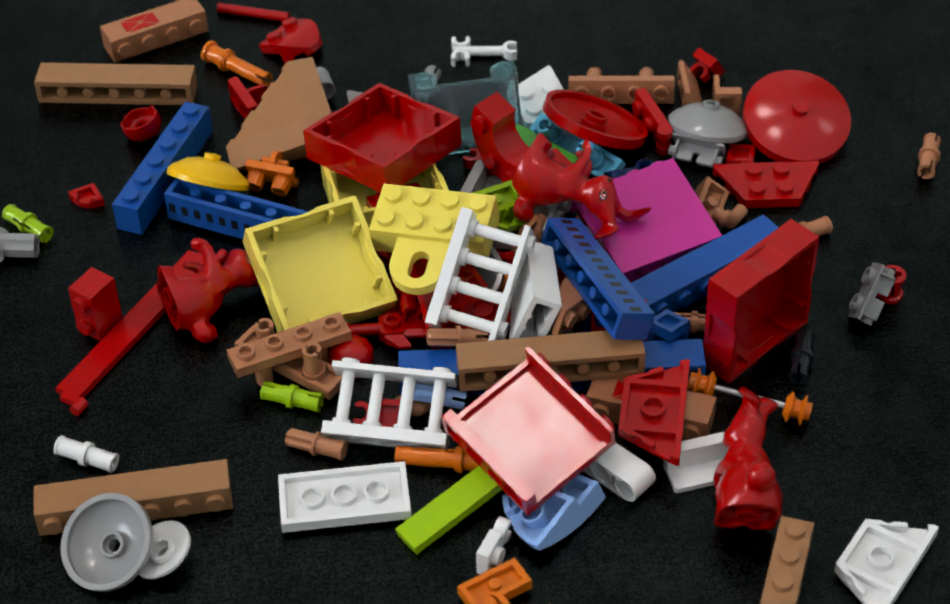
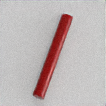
[217,3,290,22]

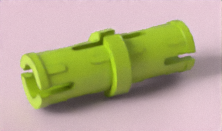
[2,204,54,243]
[260,380,324,413]

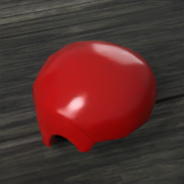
[120,105,162,143]
[329,334,374,378]

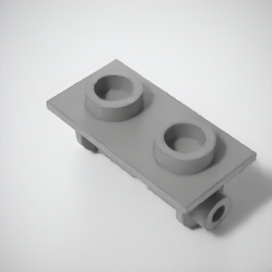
[668,132,727,169]
[848,262,896,326]

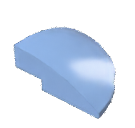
[502,474,606,551]

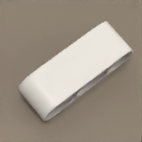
[583,442,656,502]

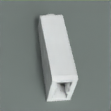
[509,242,562,339]

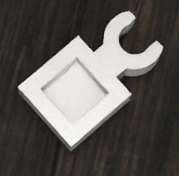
[476,516,512,574]

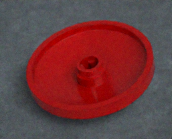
[742,70,851,164]
[542,90,648,150]

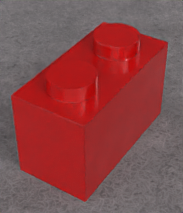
[68,267,123,341]

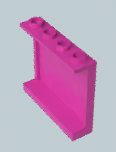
[570,158,722,283]

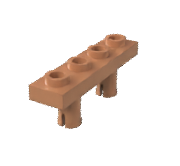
[568,67,675,104]
[227,312,352,386]
[234,318,342,400]

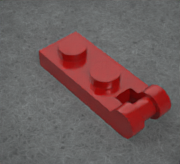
[632,88,673,155]

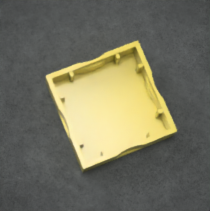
[243,195,398,332]

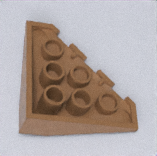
[226,57,331,171]

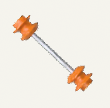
[687,367,813,426]

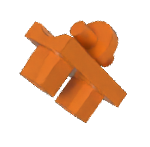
[245,151,299,197]

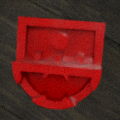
[259,17,322,63]

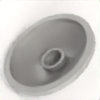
[668,100,747,143]
[61,493,153,592]

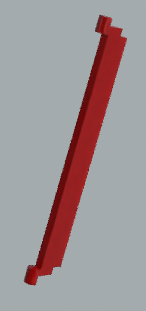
[55,249,228,416]

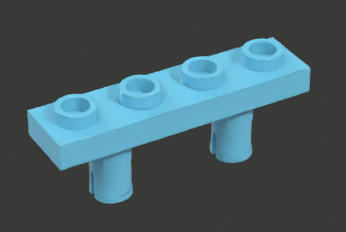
[529,112,626,179]

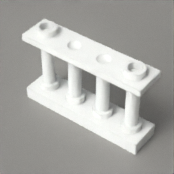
[425,207,536,341]
[321,358,458,449]

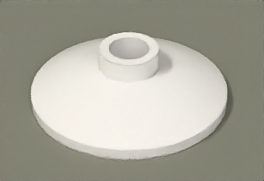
[138,520,191,579]

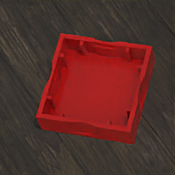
[303,83,462,193]
[703,219,820,384]

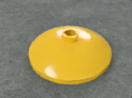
[166,152,249,191]

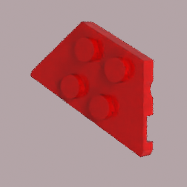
[712,161,819,208]
[618,359,690,466]

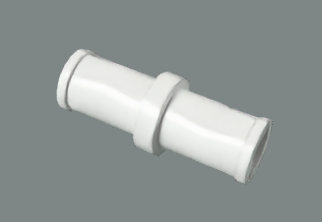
[53,435,119,473]

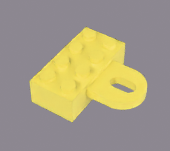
[369,184,500,295]

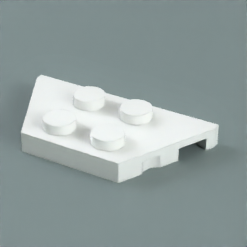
[509,65,564,129]
[834,519,939,604]

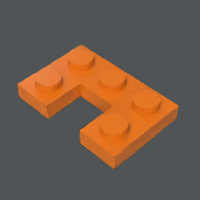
[457,557,532,604]

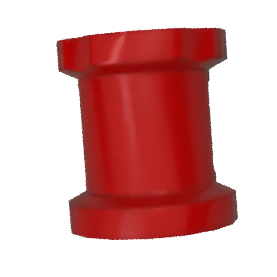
[877,265,906,304]

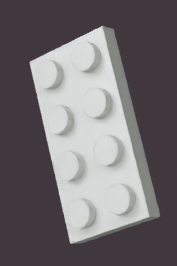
[278,461,411,533]

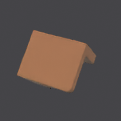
[712,75,742,115]

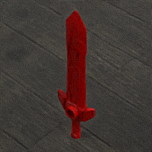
[347,306,511,349]

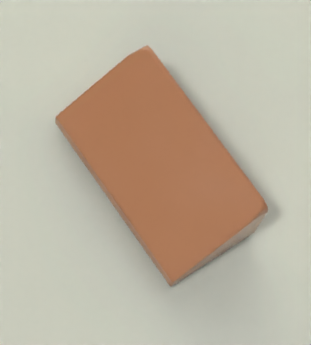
[677,60,702,106]
[695,176,730,225]

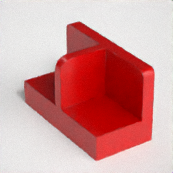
[227,76,267,120]

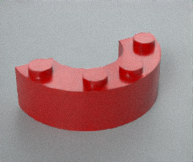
[470,92,573,183]

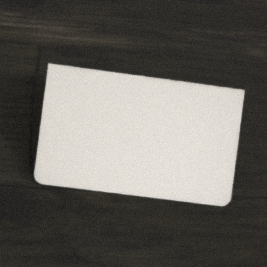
[663,432,728,493]

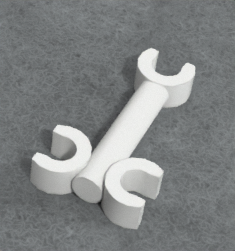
[451,36,517,67]

